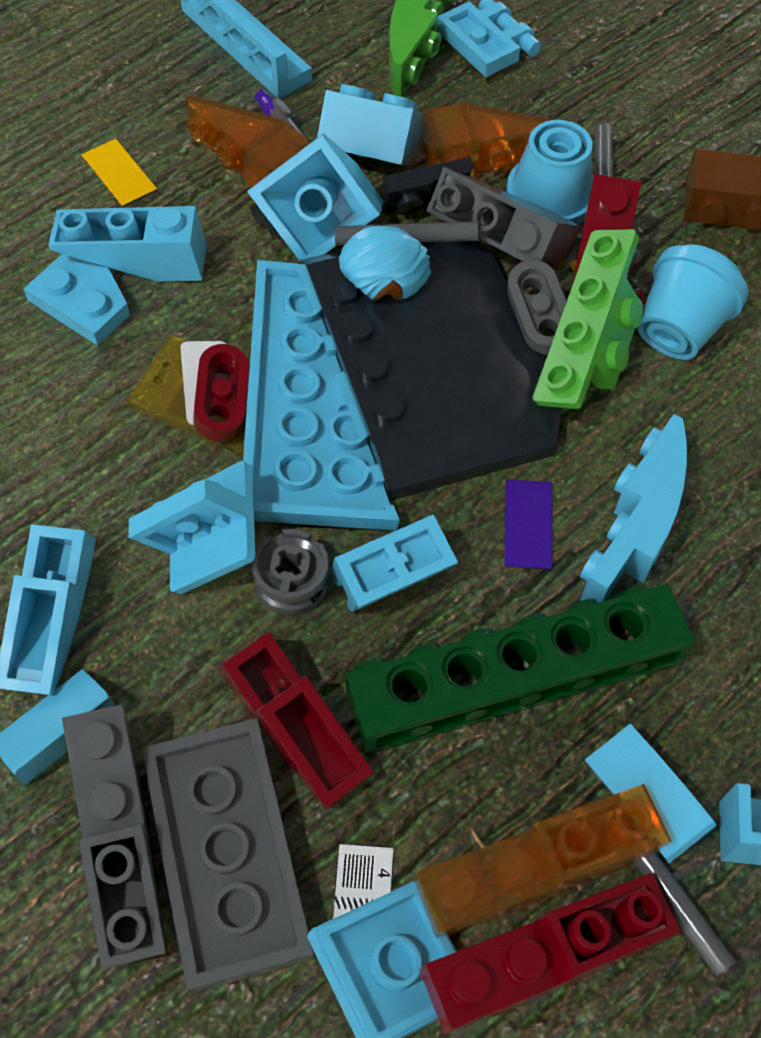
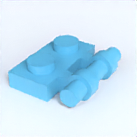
[437,0,542,77]

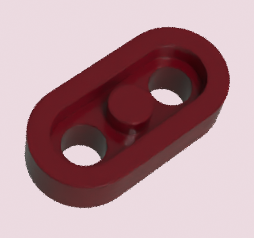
[193,344,250,441]

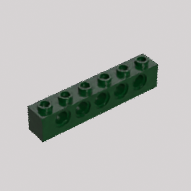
[345,583,696,756]

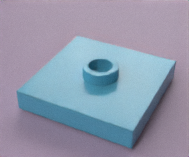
[307,879,457,1038]

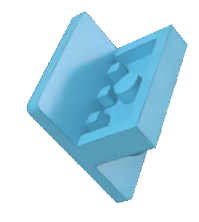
[129,461,255,595]

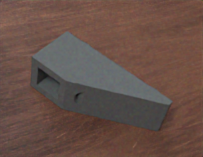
[427,167,582,270]

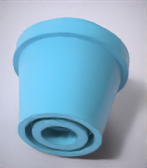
[506,120,594,225]
[637,244,749,360]

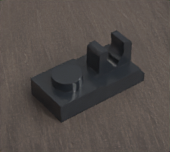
[380,157,474,214]

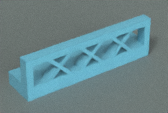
[181,0,312,99]

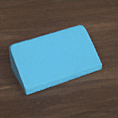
[0,669,115,786]

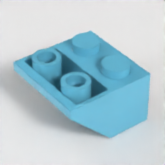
[317,84,427,166]

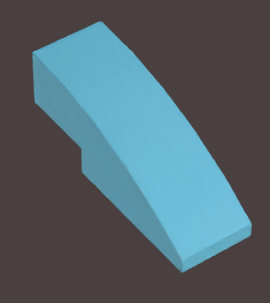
[0,524,96,695]

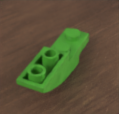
[389,0,455,97]

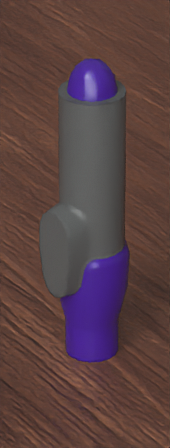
[254,89,307,151]

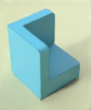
[719,783,761,865]

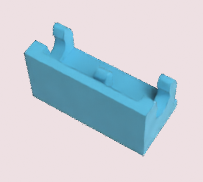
[330,515,458,612]

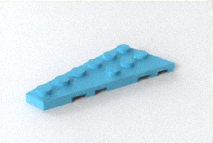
[243,260,400,531]

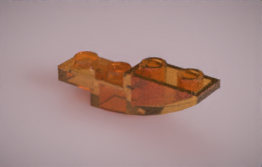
[413,784,672,938]

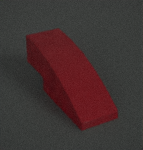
[218,631,374,809]

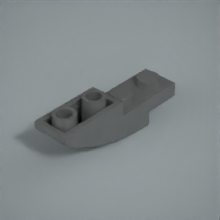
[62,704,167,969]

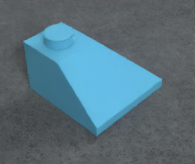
[247,133,384,262]

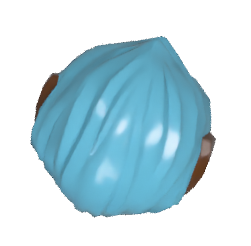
[339,225,431,301]

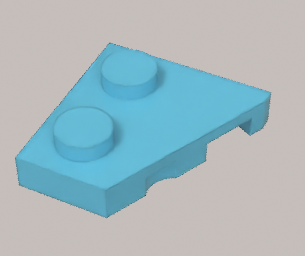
[23,254,130,346]

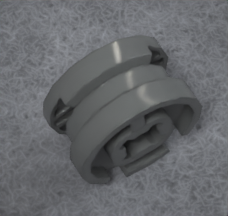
[252,529,329,616]

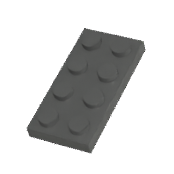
[142,718,314,994]

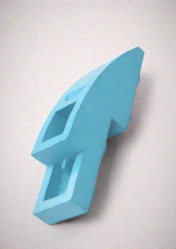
[580,414,687,602]

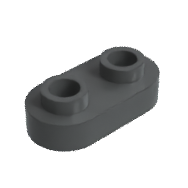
[508,260,567,354]

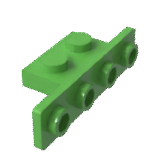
[533,229,643,409]

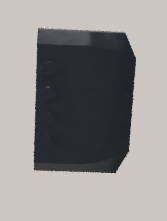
[300,241,561,501]

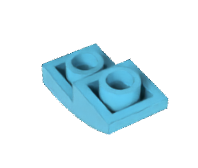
[585,724,716,863]

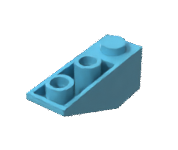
[48,206,207,282]

